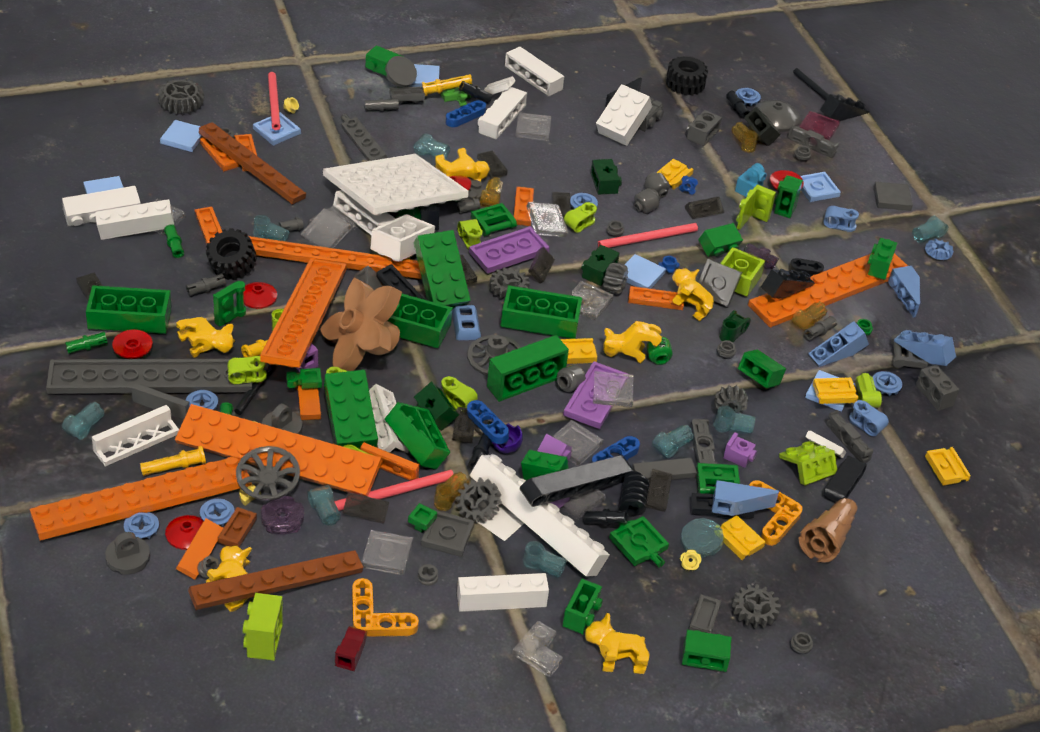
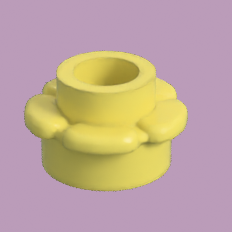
[284,97,299,113]
[680,549,701,570]

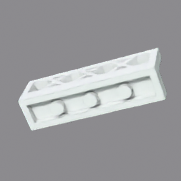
[369,384,409,453]
[92,405,179,466]

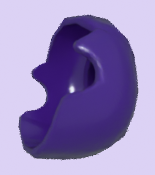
[492,423,523,454]

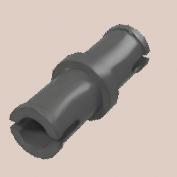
[365,98,399,111]
[186,273,226,297]
[804,316,837,340]

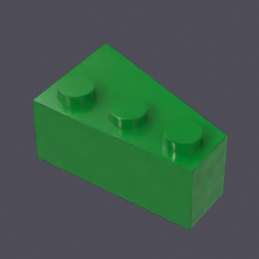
[385,402,450,469]

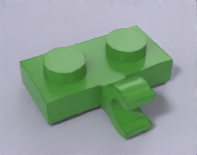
[440,87,471,106]

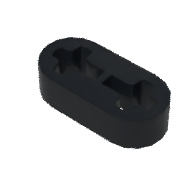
[789,258,824,276]

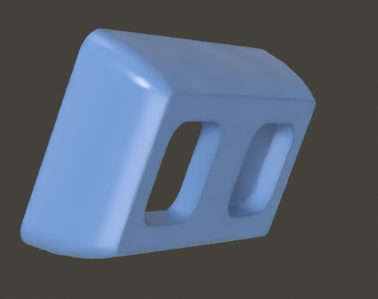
[452,305,481,341]

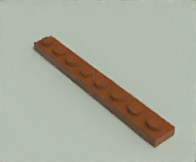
[198,122,306,204]
[188,550,364,610]

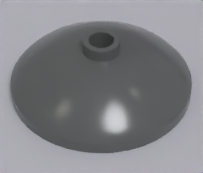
[752,100,800,132]

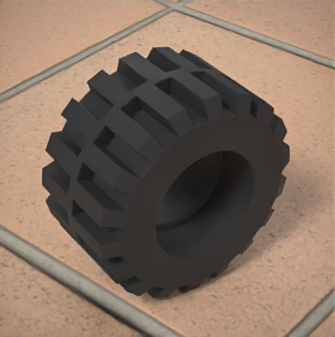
[666,56,708,95]
[206,228,257,280]

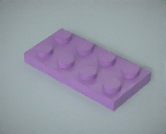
[469,226,549,274]
[563,361,629,429]

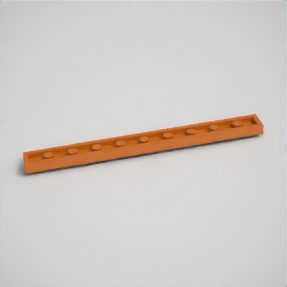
[249,236,422,279]

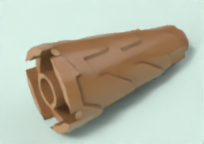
[799,498,858,563]

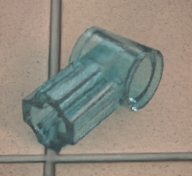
[413,133,450,160]
[253,215,289,242]
[912,215,949,242]
[62,402,104,440]
[713,406,755,433]
[652,425,694,458]
[307,485,340,526]
[523,541,567,577]

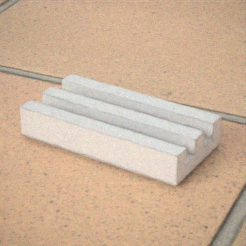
[484,76,515,95]
[805,431,846,458]

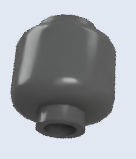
[644,172,670,198]
[634,188,660,214]
[557,365,586,392]

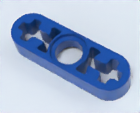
[446,100,486,127]
[467,400,509,444]
[591,436,640,463]

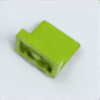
[736,184,776,230]
[779,441,837,485]

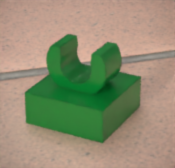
[408,503,437,533]

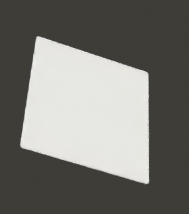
[479,504,524,541]

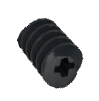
[619,471,650,516]

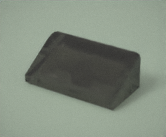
[685,197,724,219]

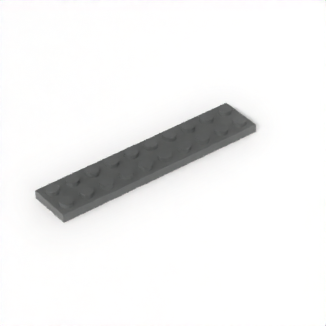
[46,359,252,394]

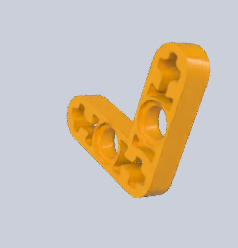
[749,480,802,546]
[352,578,419,637]

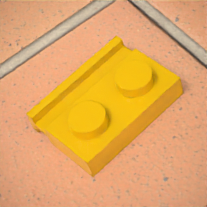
[657,159,693,190]
[560,338,597,364]
[813,377,858,404]
[925,447,971,485]
[714,515,765,560]

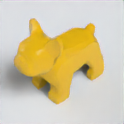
[435,148,490,182]
[672,268,714,321]
[176,317,235,358]
[603,321,662,363]
[206,545,252,612]
[585,613,649,674]

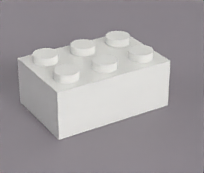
[596,84,652,146]
[370,214,435,262]

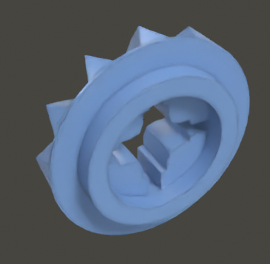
[736,88,761,106]
[570,193,598,209]
[925,239,954,260]
[873,371,902,396]
[186,390,218,410]
[200,499,235,527]
[124,512,159,539]

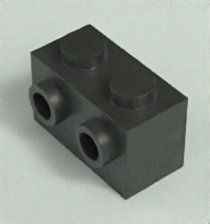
[744,107,781,146]

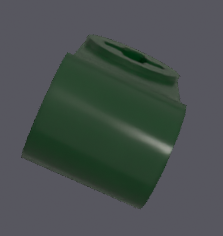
[719,310,751,342]

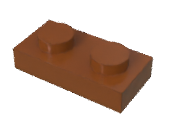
[218,507,257,547]

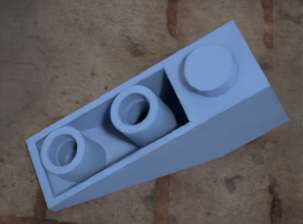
[888,266,920,318]
[808,321,869,367]
[894,330,956,366]
[712,480,779,516]

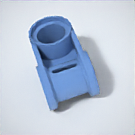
[824,206,859,232]
[849,400,889,436]

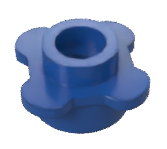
[679,176,698,195]
[658,256,680,273]

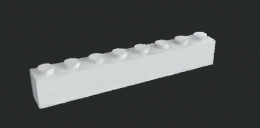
[470,454,610,576]

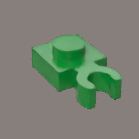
[286,368,322,389]

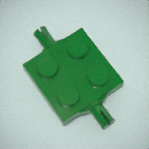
[609,516,669,568]

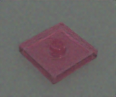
[799,111,840,141]

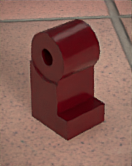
[335,626,367,672]

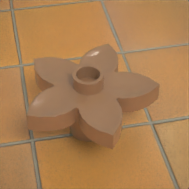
[320,278,402,371]

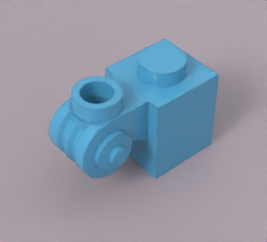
[735,163,767,197]

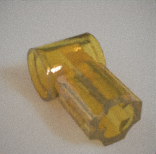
[732,122,758,152]
[480,177,503,207]
[791,301,827,333]
[434,472,469,511]

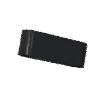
[824,455,867,502]

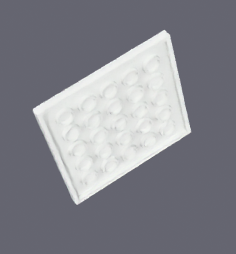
[323,154,468,215]

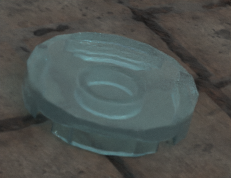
[681,518,724,558]

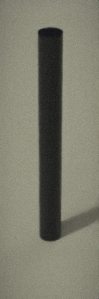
[793,68,829,100]
[234,363,276,415]

